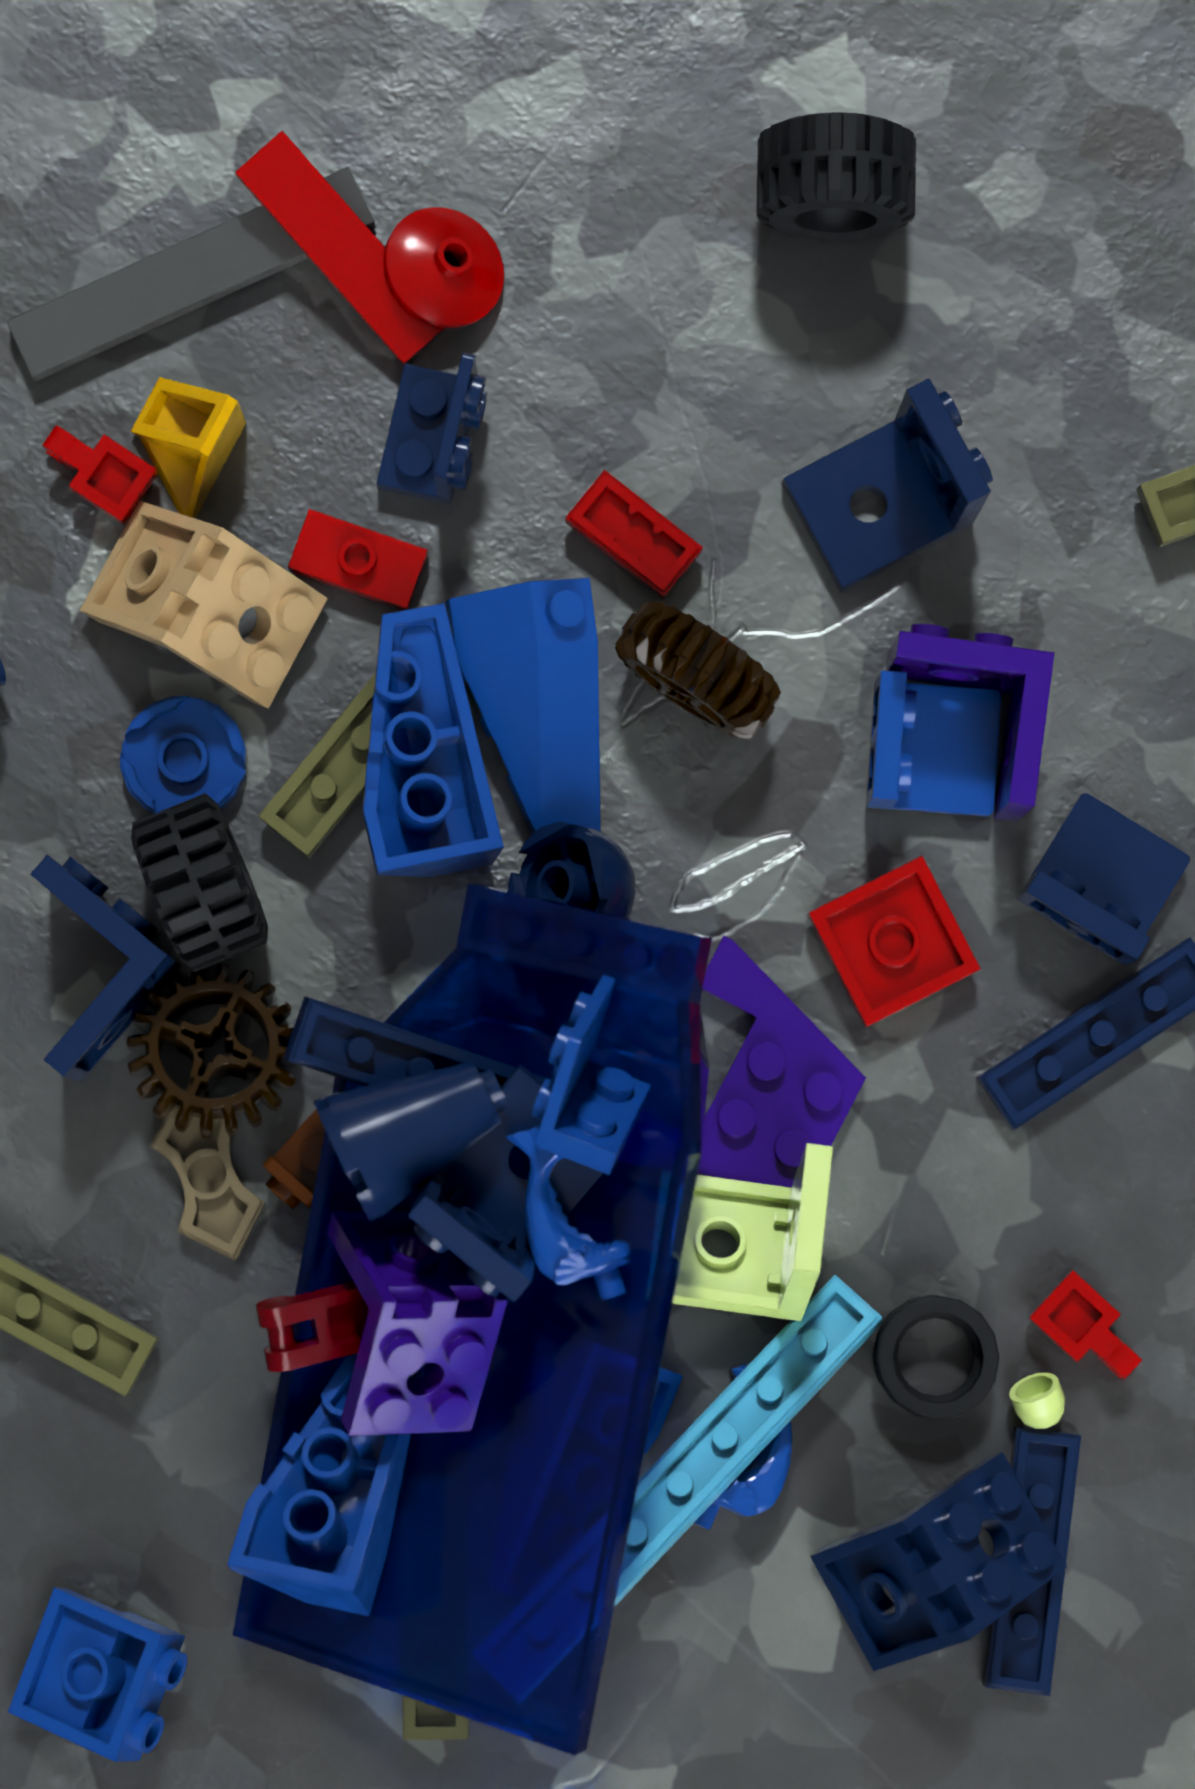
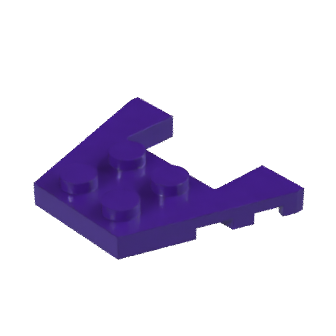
[617,936,866,1188]

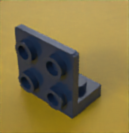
[376,353,487,505]
[1017,793,1190,966]

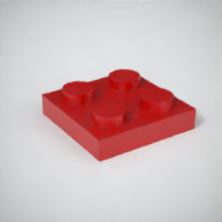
[807,856,981,1028]

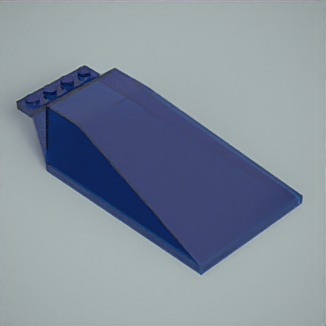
[233,884,712,1756]

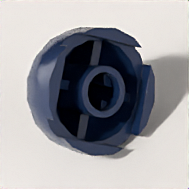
[508,821,636,953]

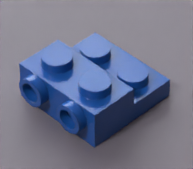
[8,1587,187,1762]

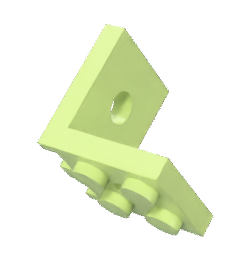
[647,1143,833,1321]

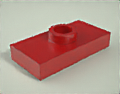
[565,470,703,600]
[288,509,429,611]

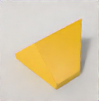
[130,377,246,519]

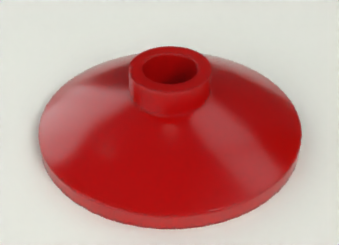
[384,207,504,328]

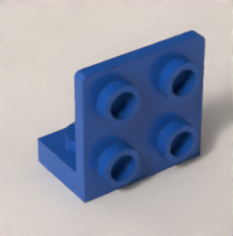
[866,670,1001,817]
[532,974,651,1175]

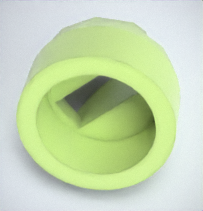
[1009,1372,1065,1429]

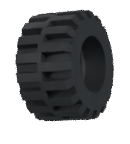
[756,112,916,240]
[131,793,268,972]

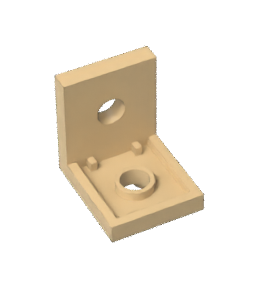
[79,501,328,709]

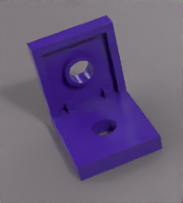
[885,624,1055,822]
[327,1211,508,1436]

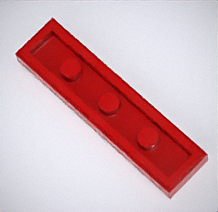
[235,131,445,366]

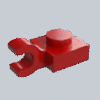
[42,425,159,525]
[1028,1270,1142,1379]

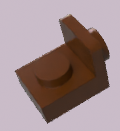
[262,1108,346,1210]

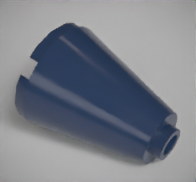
[313,1062,508,1222]

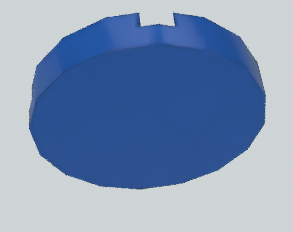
[120,696,247,814]

